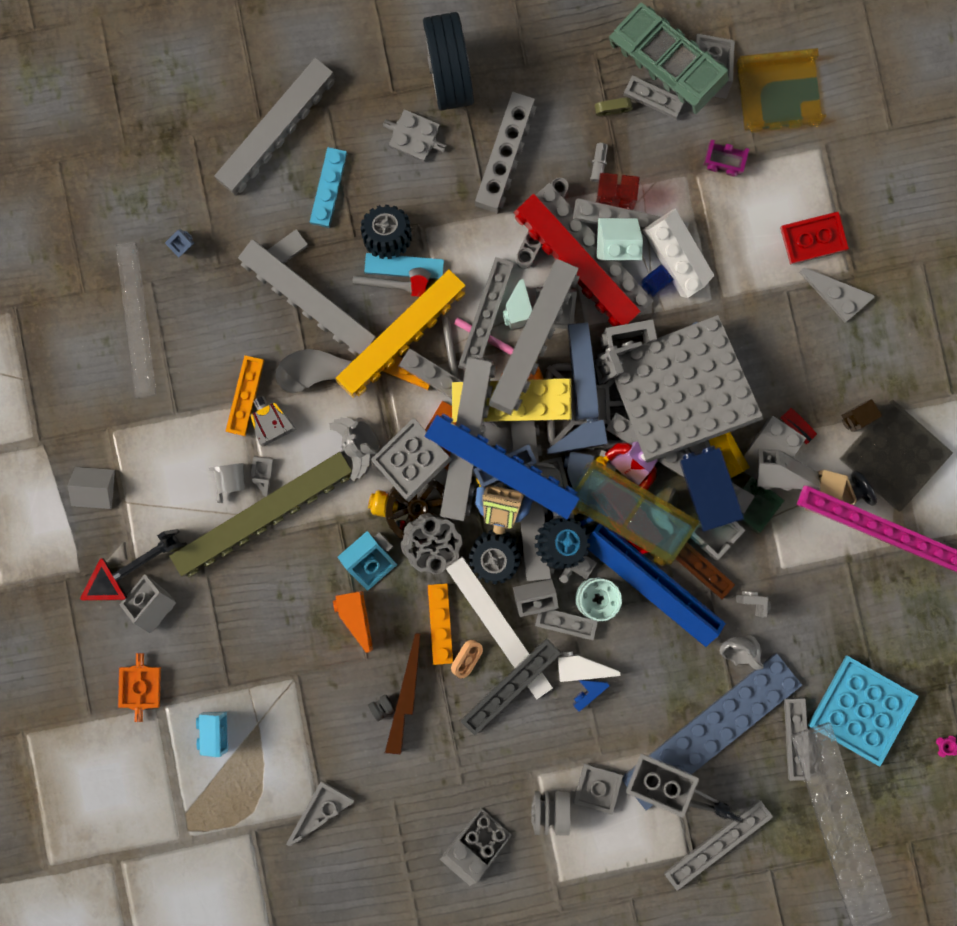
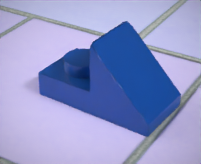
[573,679,609,712]

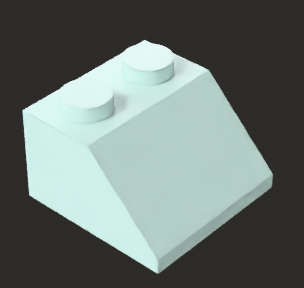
[597,218,643,260]
[503,279,532,330]

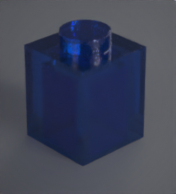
[641,264,674,297]

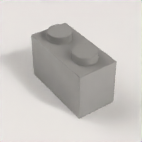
[513,579,559,617]

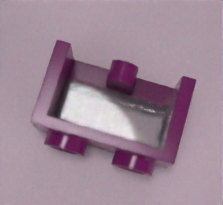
[703,139,749,177]

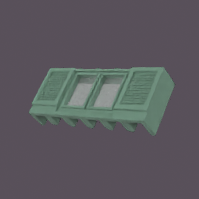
[609,2,729,114]

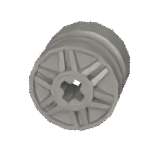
[531,791,570,836]

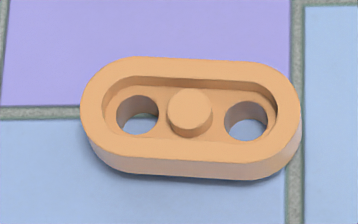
[451,640,483,679]

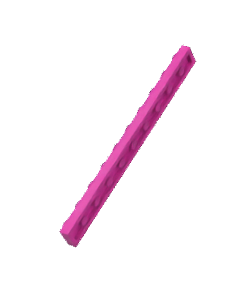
[797,486,957,573]

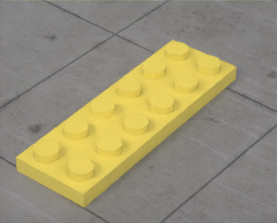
[452,379,572,423]

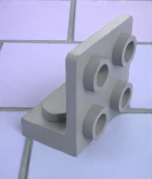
[593,341,642,385]

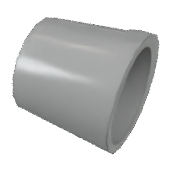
[209,463,245,503]

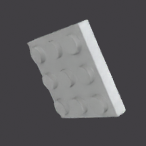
[371,418,452,502]

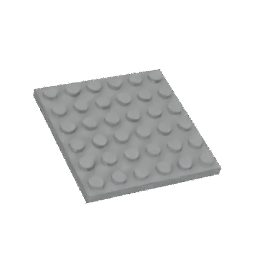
[614,315,763,463]

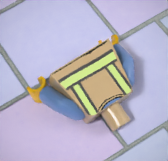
[475,477,533,534]

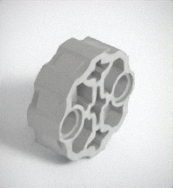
[401,513,462,575]

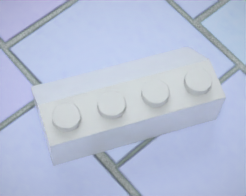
[642,208,714,298]

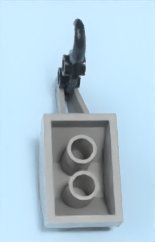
[625,753,744,823]

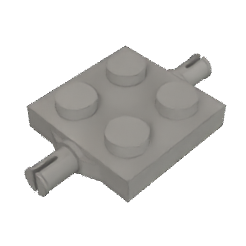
[383,109,446,162]

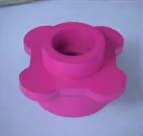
[936,736,957,757]

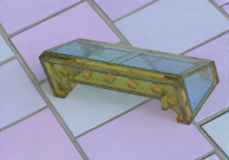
[571,460,700,566]

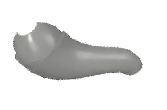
[275,349,352,393]

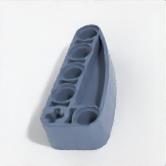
[568,322,599,421]

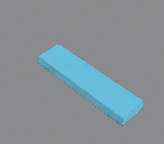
[364,253,444,280]

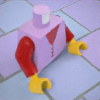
[594,441,658,503]

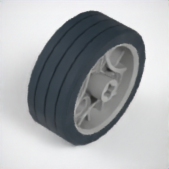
[423,12,474,111]

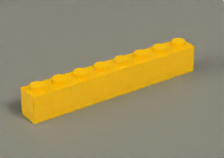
[336,269,466,398]

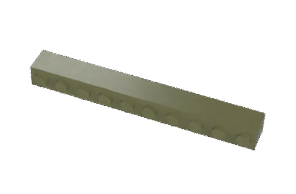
[169,451,352,578]

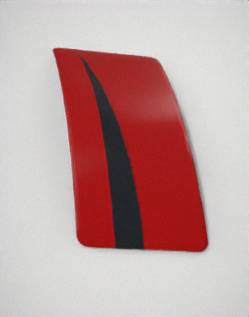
[781,408,817,444]

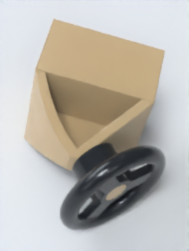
[805,470,877,514]

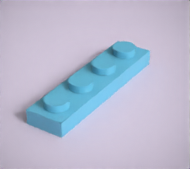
[310,147,347,228]

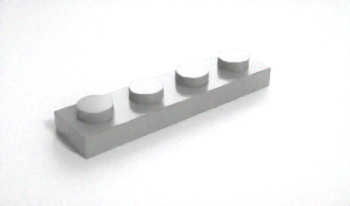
[784,698,810,781]

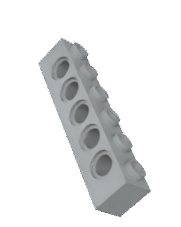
[475,92,537,213]

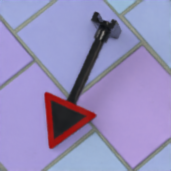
[80,529,187,601]

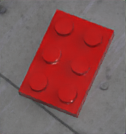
[780,211,849,265]

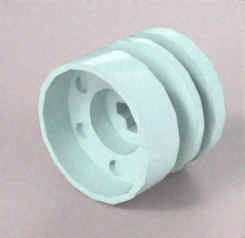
[575,578,622,621]

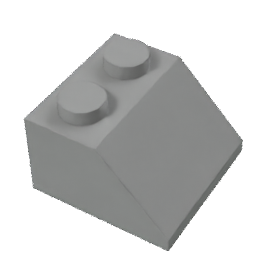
[119,574,176,634]

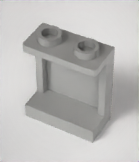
[600,320,657,350]

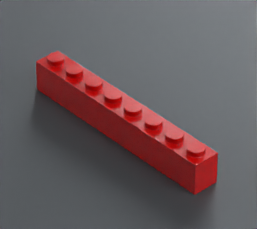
[513,193,641,327]

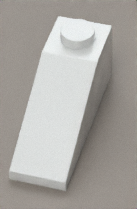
[557,651,620,682]

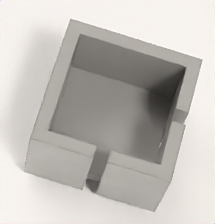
[685,519,745,560]

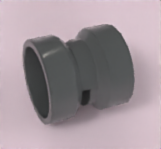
[368,694,395,722]

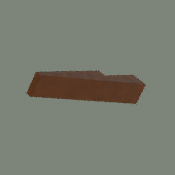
[385,632,421,755]

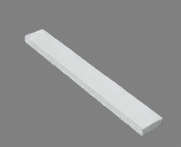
[446,557,553,700]

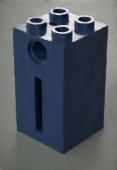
[680,446,744,532]

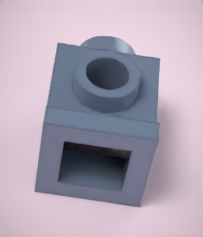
[165,229,195,257]

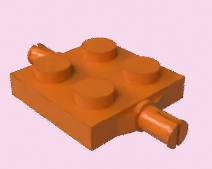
[118,653,161,722]

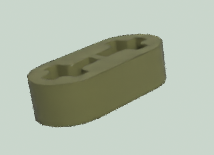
[595,98,633,116]

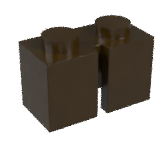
[841,399,882,432]

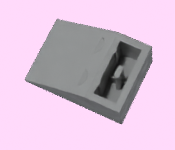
[757,449,820,491]
[439,808,512,886]

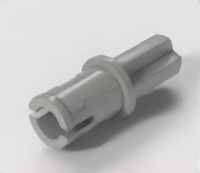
[590,143,608,183]

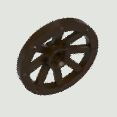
[384,478,450,540]

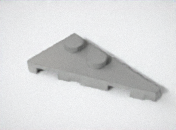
[799,267,874,323]
[286,780,355,846]

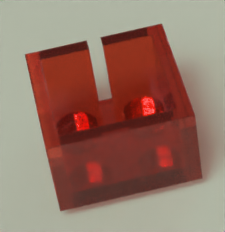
[595,173,640,210]

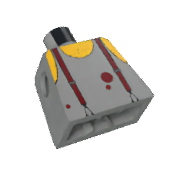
[250,396,296,446]

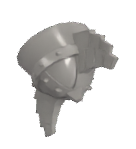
[329,417,381,482]

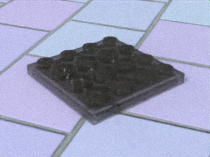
[839,400,953,512]

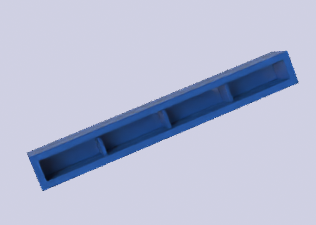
[424,414,580,519]
[587,521,726,647]

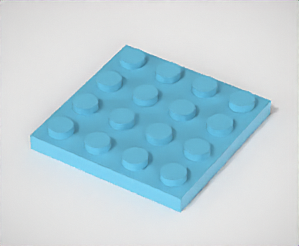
[808,656,919,767]

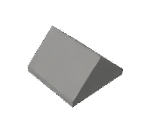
[67,467,115,509]

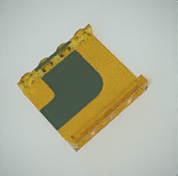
[737,48,826,133]

